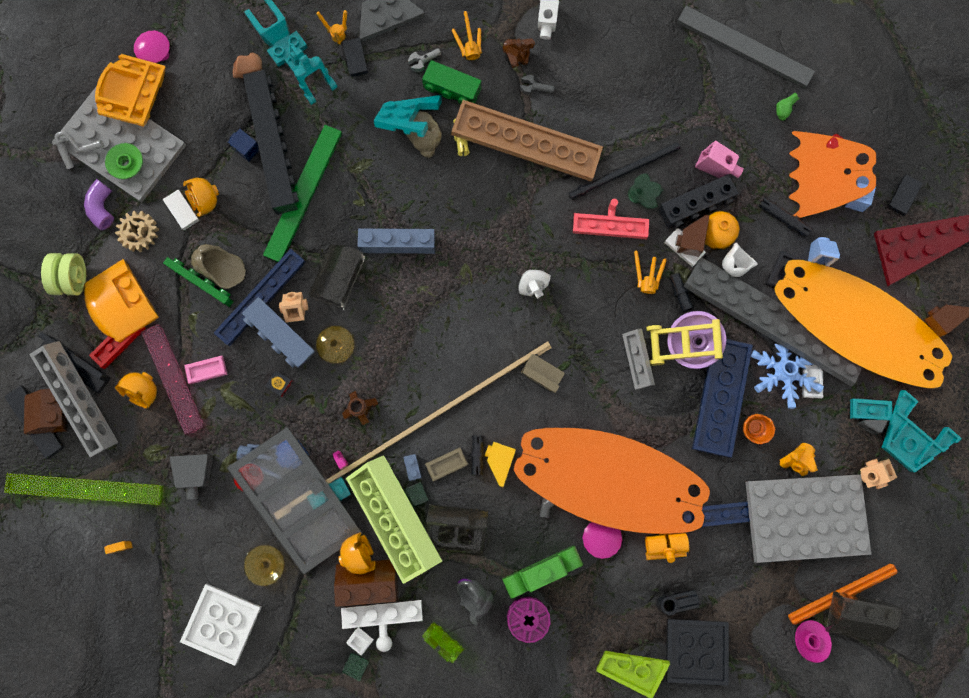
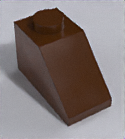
[675,215,709,257]
[924,304,969,337]

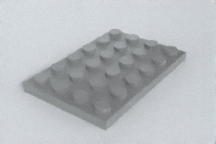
[53,87,186,203]
[745,475,872,563]

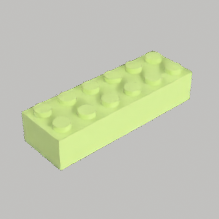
[346,455,442,584]

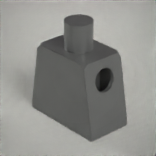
[170,454,213,500]

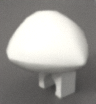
[519,270,551,299]

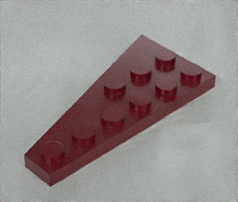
[874,215,969,287]

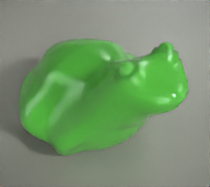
[776,93,799,121]

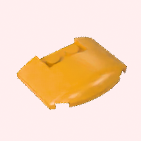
[95,54,166,127]
[84,259,159,343]

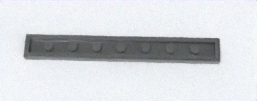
[677,6,815,88]

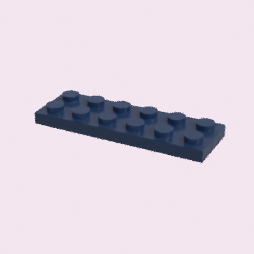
[692,339,753,458]

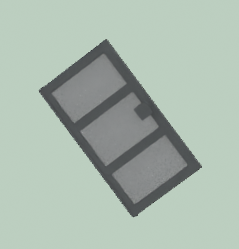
[227,426,362,574]

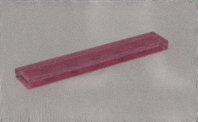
[141,324,205,435]

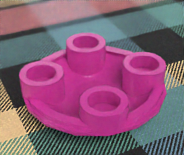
[134,30,170,63]
[582,522,622,559]

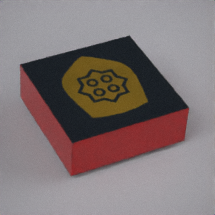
[265,370,292,397]

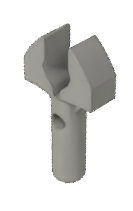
[408,48,441,72]

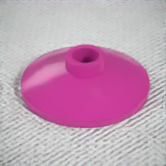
[795,620,832,663]

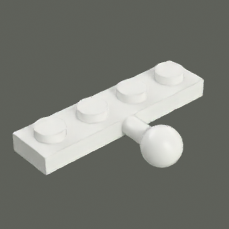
[341,600,423,652]

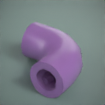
[84,179,114,230]

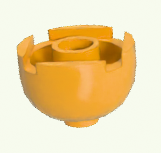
[183,178,219,217]
[705,211,740,249]
[115,372,157,408]
[339,532,376,575]

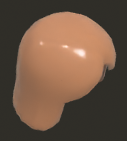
[233,52,262,78]

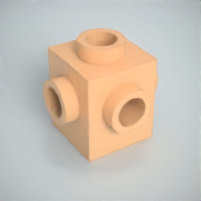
[279,292,308,323]
[860,459,897,489]

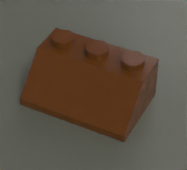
[334,560,398,607]

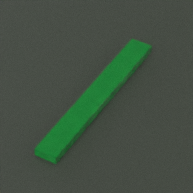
[263,125,342,262]

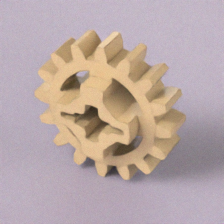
[115,211,159,252]

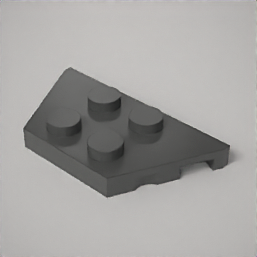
[359,0,425,42]

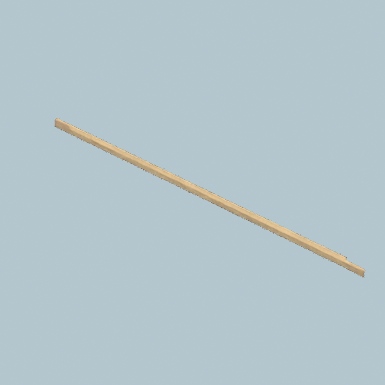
[274,342,551,520]

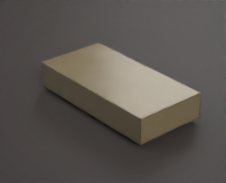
[425,448,468,482]

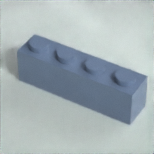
[358,229,435,254]
[242,297,315,368]

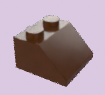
[24,389,67,434]

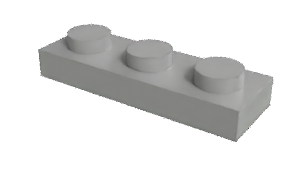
[622,329,655,390]

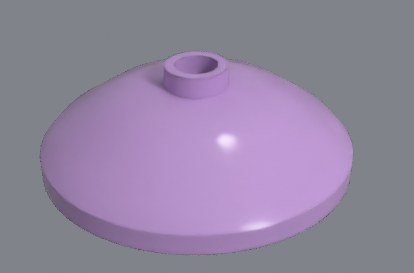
[668,311,727,369]

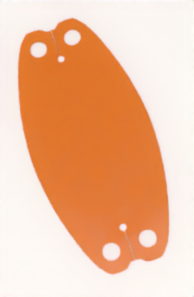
[514,428,710,534]

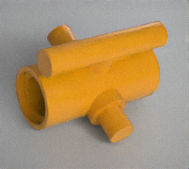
[645,533,689,563]

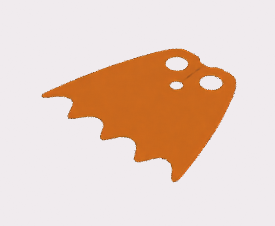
[789,131,876,218]

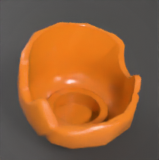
[743,414,775,444]

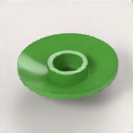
[105,143,143,179]

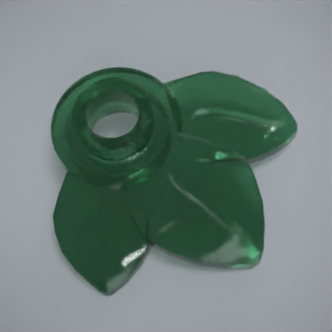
[628,174,663,209]

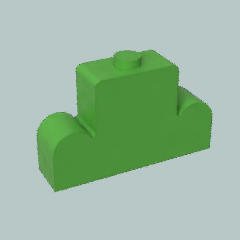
[502,545,584,599]

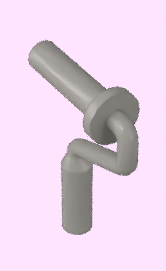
[52,131,104,169]

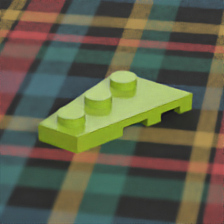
[596,651,670,698]

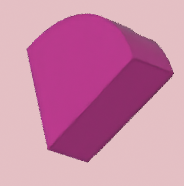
[333,450,349,470]

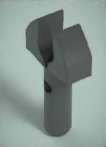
[520,75,555,95]

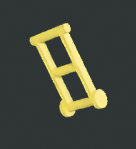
[646,319,723,366]

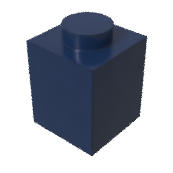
[228,129,259,162]

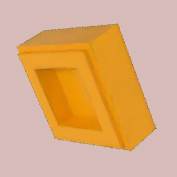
[104,541,133,554]

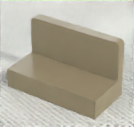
[521,354,564,393]

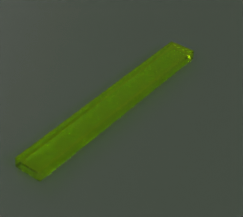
[4,473,164,505]

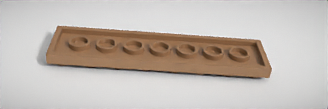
[451,100,603,182]

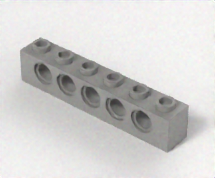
[29,341,119,457]

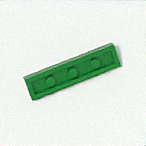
[163,257,234,308]

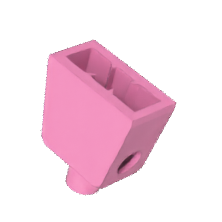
[695,141,744,178]

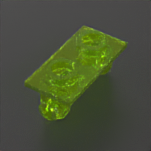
[422,622,464,664]

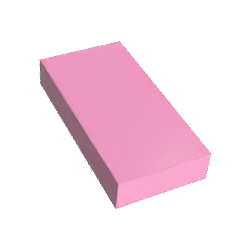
[184,356,228,384]

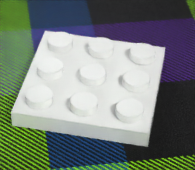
[180,584,262,666]

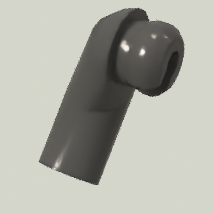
[540,498,555,518]

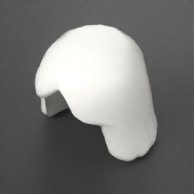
[722,243,758,277]

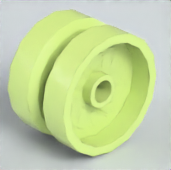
[41,253,86,296]

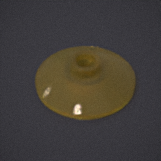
[316,326,354,364]
[244,545,284,586]

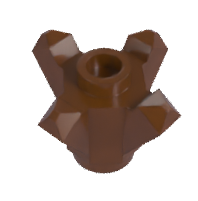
[503,38,535,68]
[342,391,378,425]

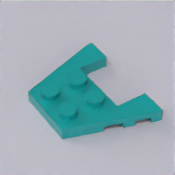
[374,95,442,137]
[882,390,962,472]

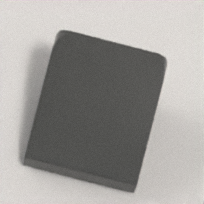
[857,420,888,435]

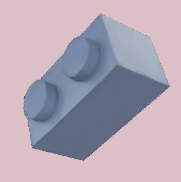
[404,454,422,481]

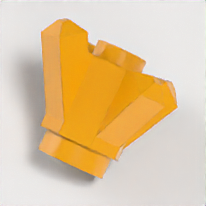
[780,443,818,476]

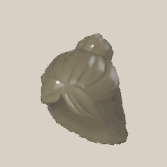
[406,111,442,158]
[191,244,246,289]

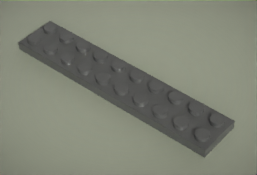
[683,257,862,387]

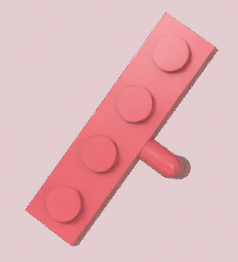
[573,199,649,239]

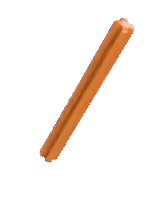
[788,564,897,625]

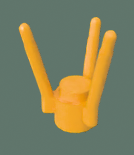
[316,10,347,44]
[452,11,482,60]
[634,251,666,294]

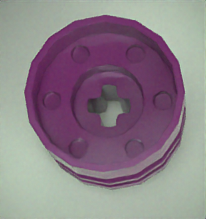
[507,596,551,643]

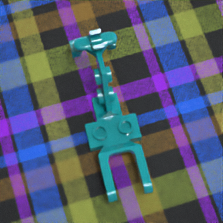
[244,0,338,105]

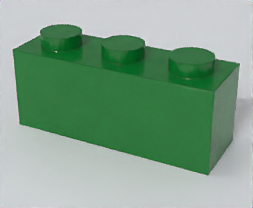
[422,60,482,104]

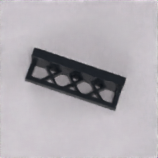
[38,332,111,393]

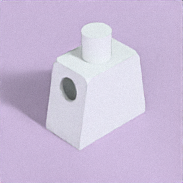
[537,0,559,40]

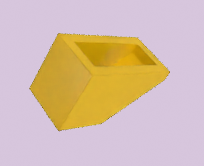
[485,442,516,488]

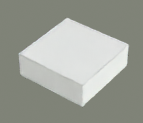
[346,627,374,656]

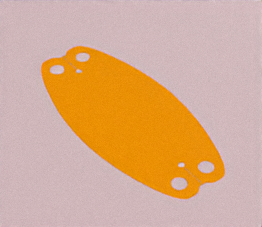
[775,260,952,388]

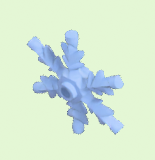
[751,344,824,409]

